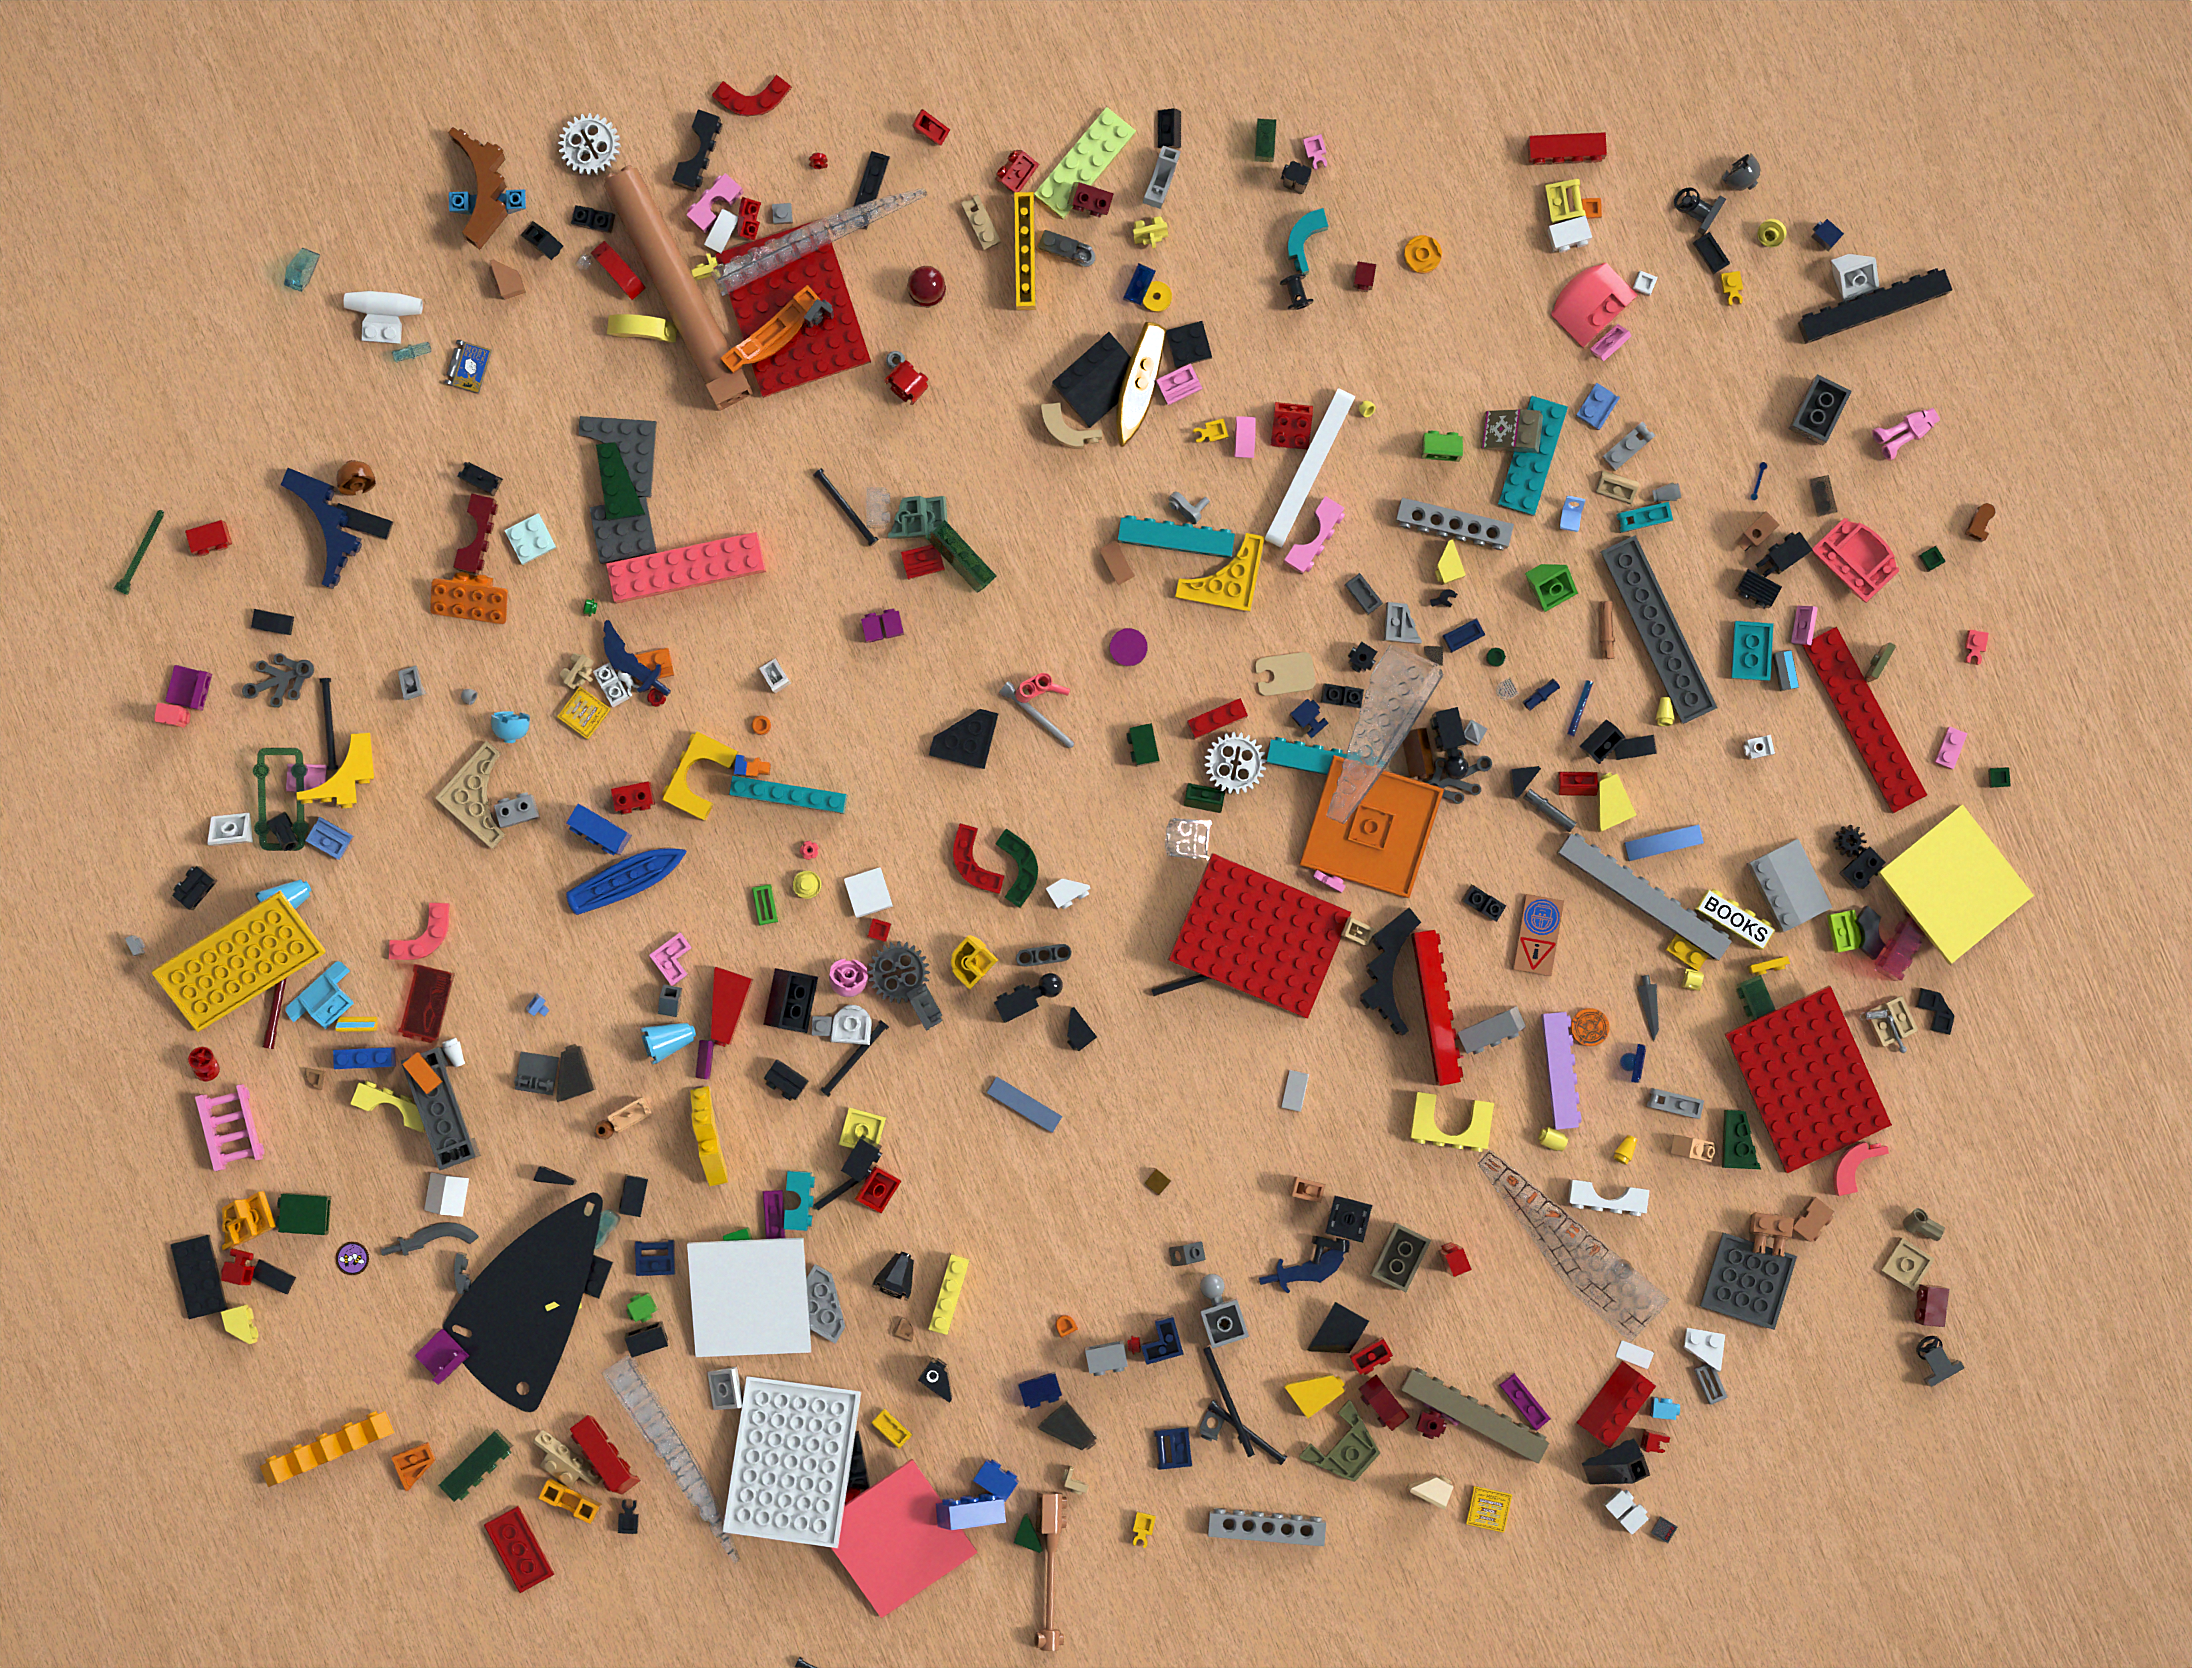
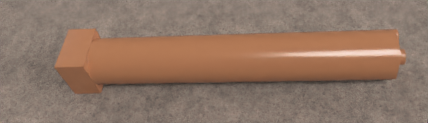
[604,165,754,411]

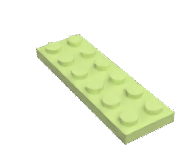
[1034,107,1136,219]

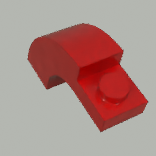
[591,241,646,300]

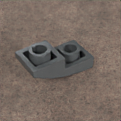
[454,1252,471,1294]

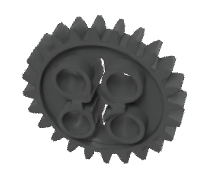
[868,941,930,1004]

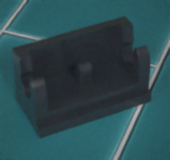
[457,462,503,496]
[618,1174,648,1217]
[625,1321,668,1358]

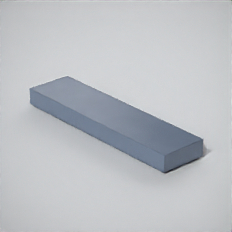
[987,1077,1062,1133]

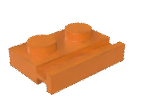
[634,648,675,684]

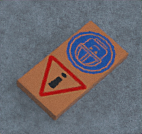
[1513,894,1564,976]

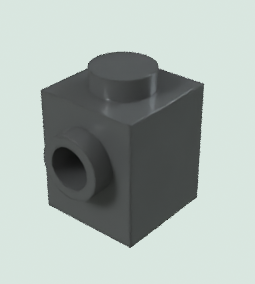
[658,984,682,1017]

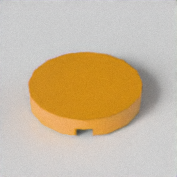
[1404,235,1442,274]

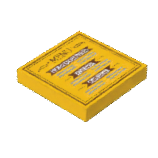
[557,686,611,740]
[1466,1486,1512,1533]

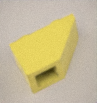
[221,1304,258,1344]

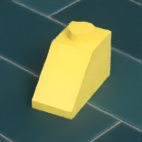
[1434,539,1466,585]

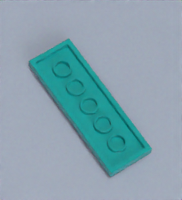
[1498,396,1568,516]

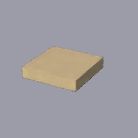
[1881,1238,1935,1292]

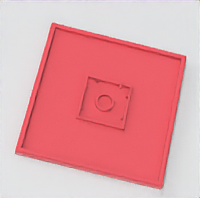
[831,1459,978,1618]

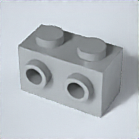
[494,792,540,828]

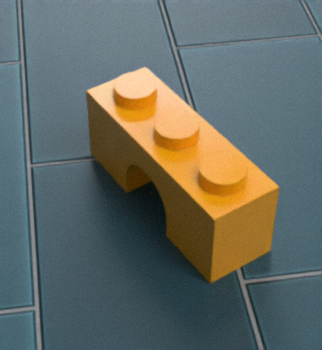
[539,1478,602,1524]

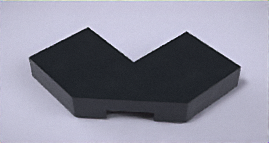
[1916,988,1955,1035]

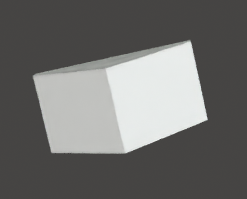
[759,658,791,693]

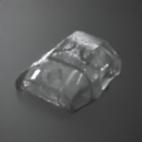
[1165,818,1212,860]

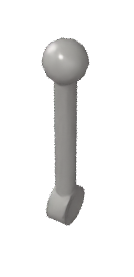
[1886,1015,1907,1053]

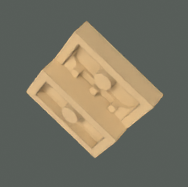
[1864,996,1918,1048]

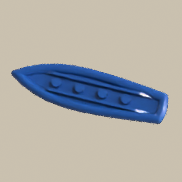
[566,848,687,915]

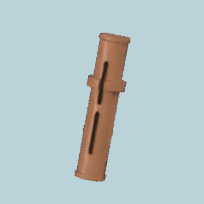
[1600,601,1615,660]

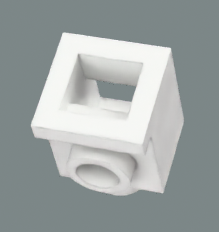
[1743,735,1775,760]

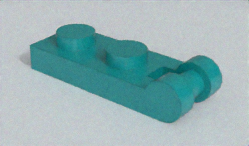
[1616,502,1673,533]

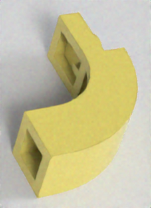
[607,314,677,343]

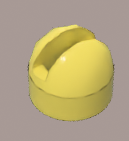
[1359,400,1376,417]

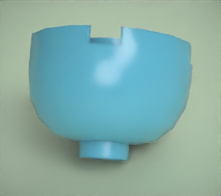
[491,711,530,743]

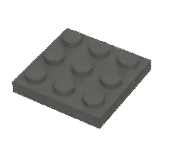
[589,496,657,564]

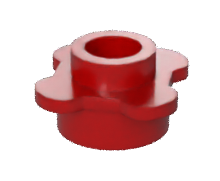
[809,153,828,169]

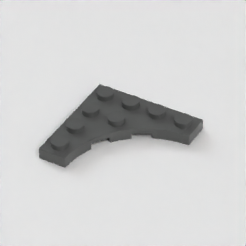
[579,416,657,498]

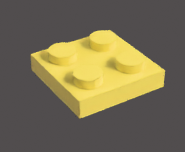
[839,1107,886,1149]

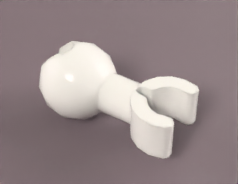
[617,670,639,697]

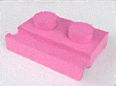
[1156,363,1203,406]
[286,764,327,792]

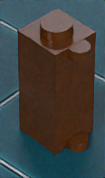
[1401,728,1435,780]

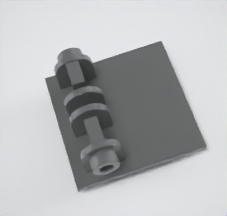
[514,1052,559,1095]

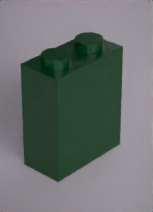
[276,1193,331,1235]

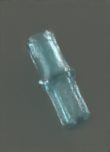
[392,342,431,363]

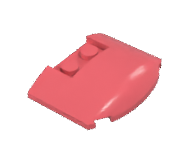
[1551,263,1638,348]
[1812,518,1899,603]

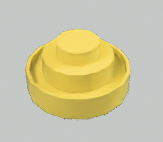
[1757,219,1787,248]
[793,871,822,899]

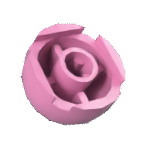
[829,959,868,997]

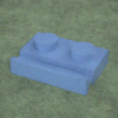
[1576,383,1620,430]
[305,817,354,860]

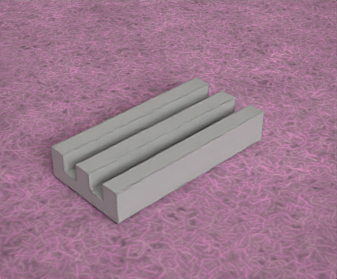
[1694,1364,1728,1405]

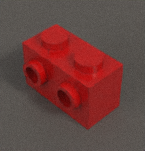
[611,781,655,815]
[1349,1337,1393,1375]

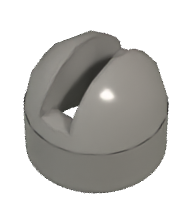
[461,689,478,705]

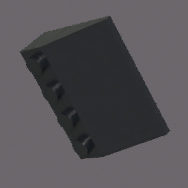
[1052,332,1131,428]

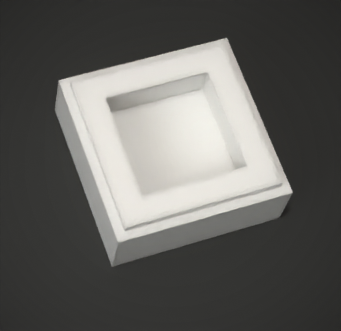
[1632,271,1658,296]

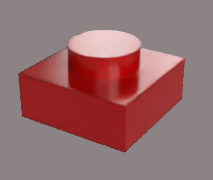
[868,918,892,942]

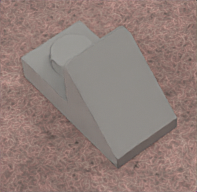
[398,666,426,701]

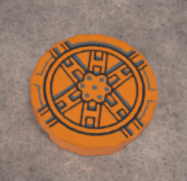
[1571,1008,1610,1046]

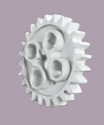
[558,113,621,176]
[1204,732,1267,794]

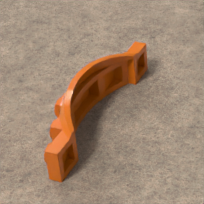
[720,285,820,374]

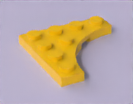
[1175,533,1265,612]

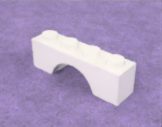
[1568,1179,1649,1216]

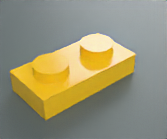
[1665,934,1709,971]
[1748,956,1790,976]

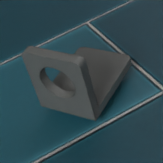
[1169,1241,1206,1267]
[1199,1410,1224,1441]

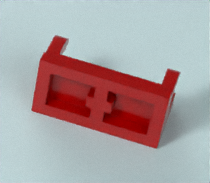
[1640,1429,1670,1453]

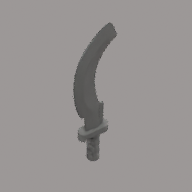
[381,1223,479,1256]

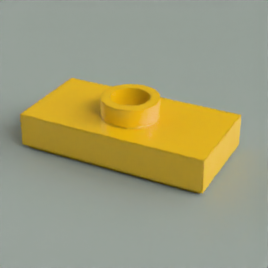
[871,1408,913,1449]

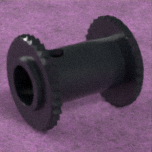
[1280,274,1314,310]

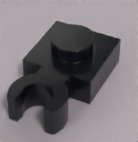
[618,1499,639,1534]

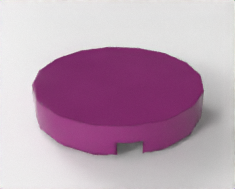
[1110,628,1148,667]

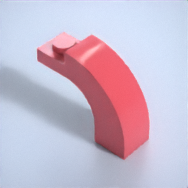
[1833,1142,1889,1196]

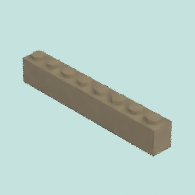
[1400,1367,1550,1464]

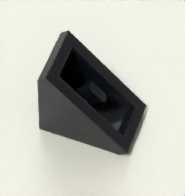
[1509,766,1541,800]

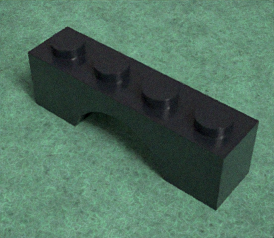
[672,109,723,192]

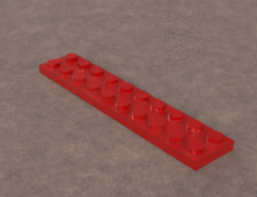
[1802,626,1927,814]

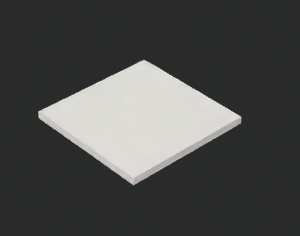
[687,1238,811,1357]

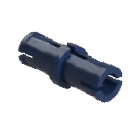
[1523,679,1560,711]

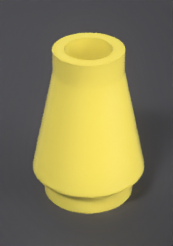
[1655,697,1674,726]

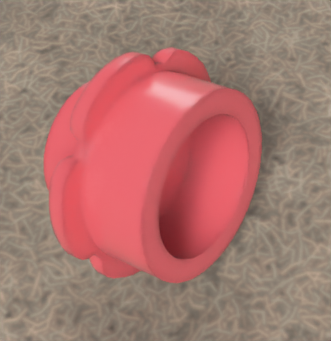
[800,841,818,860]

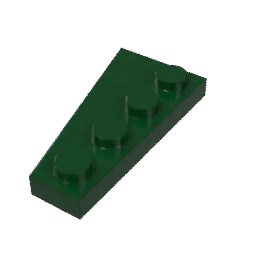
[596,442,646,521]

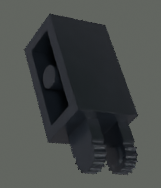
[1755,532,1813,577]

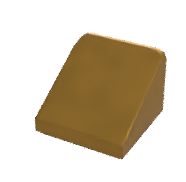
[1145,1168,1171,1195]

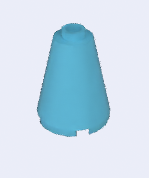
[255,879,312,909]
[640,1023,696,1065]

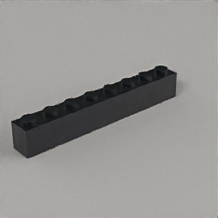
[1798,268,1952,344]

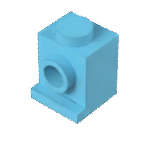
[1650,1396,1680,1420]

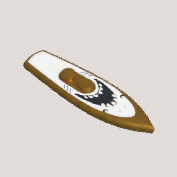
[1116,322,1166,447]

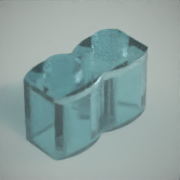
[595,1209,621,1250]

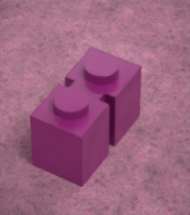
[861,609,904,643]

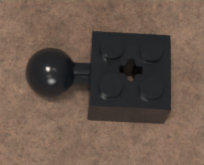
[1430,707,1469,780]
[994,973,1063,1023]

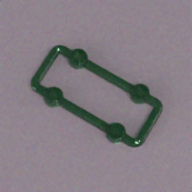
[253,748,309,851]

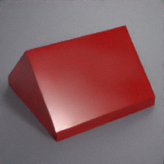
[855,1165,901,1213]

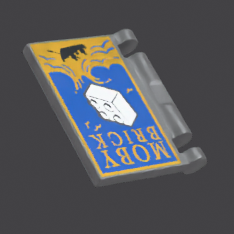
[444,339,492,394]

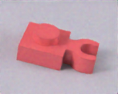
[1965,630,1989,665]

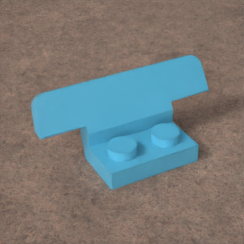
[286,961,354,1029]

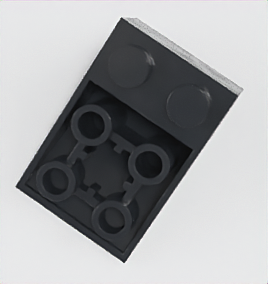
[1582,1438,1650,1485]

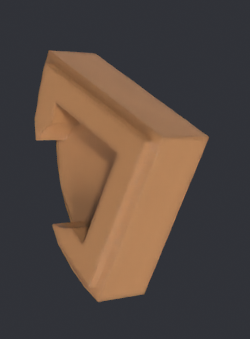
[305,1068,326,1090]
[894,1317,914,1342]

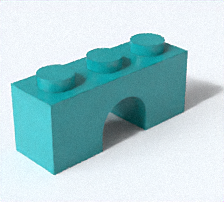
[784,1171,815,1231]

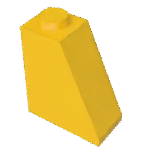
[1284,1374,1345,1419]

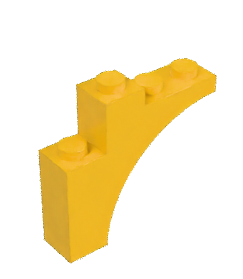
[296,733,374,809]
[690,1086,728,1187]

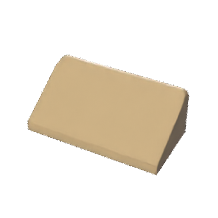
[1596,471,1639,504]

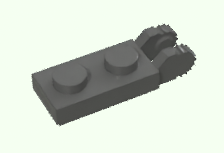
[1038,230,1092,263]

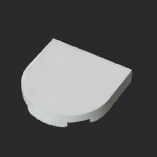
[831,1005,872,1045]

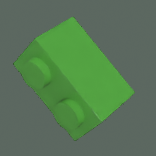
[1421,431,1463,462]

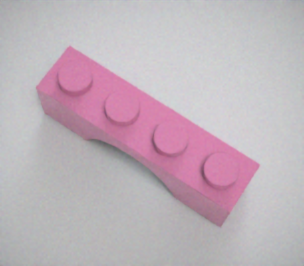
[1283,496,1345,575]

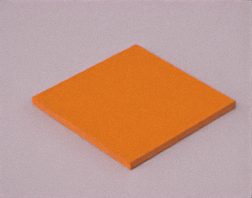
[1299,755,1444,898]

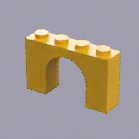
[662,731,739,821]

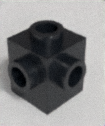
[1348,641,1378,673]

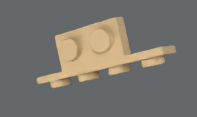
[533,1430,602,1488]

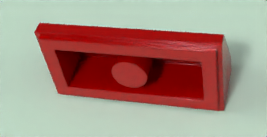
[1558,772,1598,796]

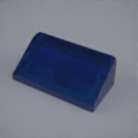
[1123,263,1156,306]

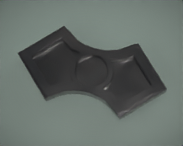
[1855,906,1886,960]

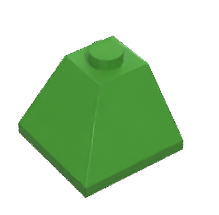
[1525,564,1578,612]

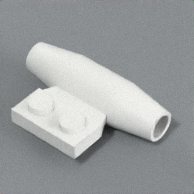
[344,291,423,344]

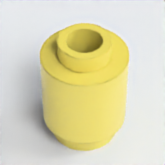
[1538,1127,1568,1152]

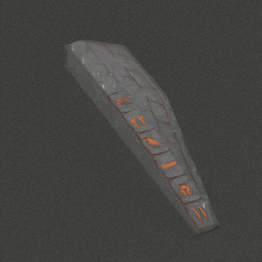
[1477,1149,1670,1342]

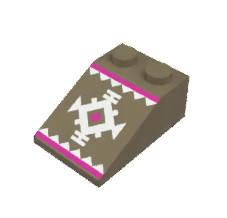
[1481,409,1543,453]

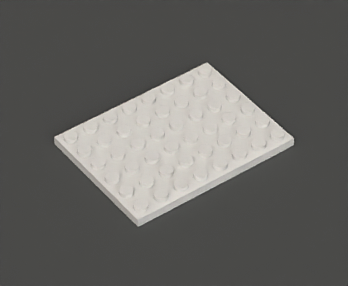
[723,1376,861,1548]

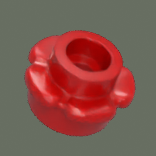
[647,688,666,707]
[1127,1335,1141,1355]

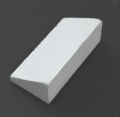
[1281,1070,1309,1112]

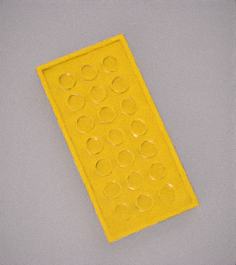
[151,890,326,1033]

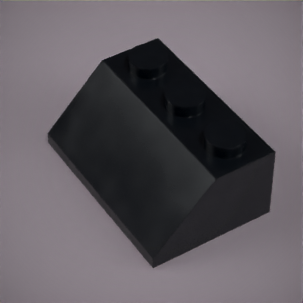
[763,968,818,1033]

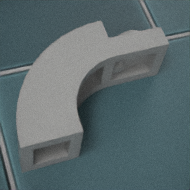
[1143,146,1181,209]

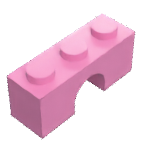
[687,173,744,234]

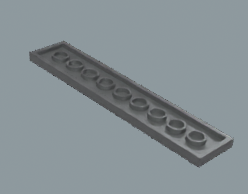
[1600,535,1718,724]

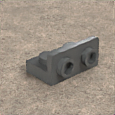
[804,299,834,328]

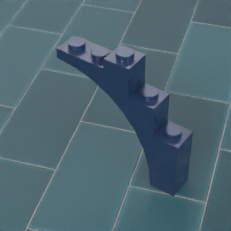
[281,468,362,589]

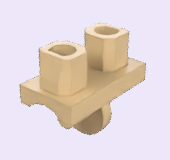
[559,653,594,690]

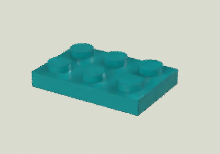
[1731,621,1774,681]

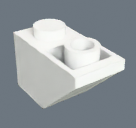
[1046,879,1091,910]

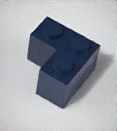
[1141,1315,1184,1365]

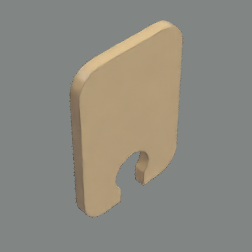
[1255,652,1316,696]

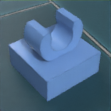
[526,993,549,1016]

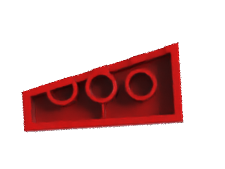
[570,1415,641,1495]

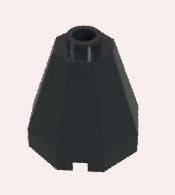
[872,1251,914,1301]

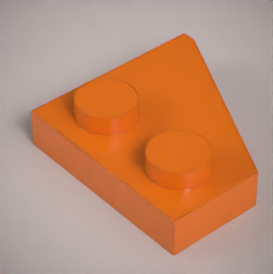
[391,1442,436,1491]

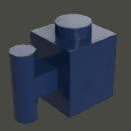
[1290,698,1329,739]

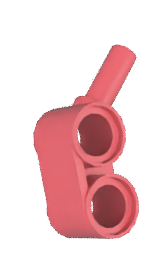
[1015,673,1070,703]

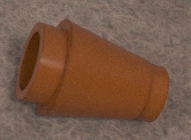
[595,1120,614,1140]

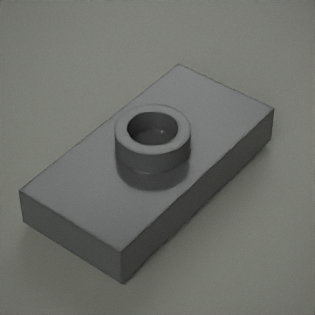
[1345,573,1383,615]

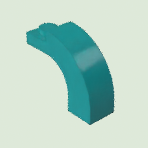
[1287,208,1329,275]

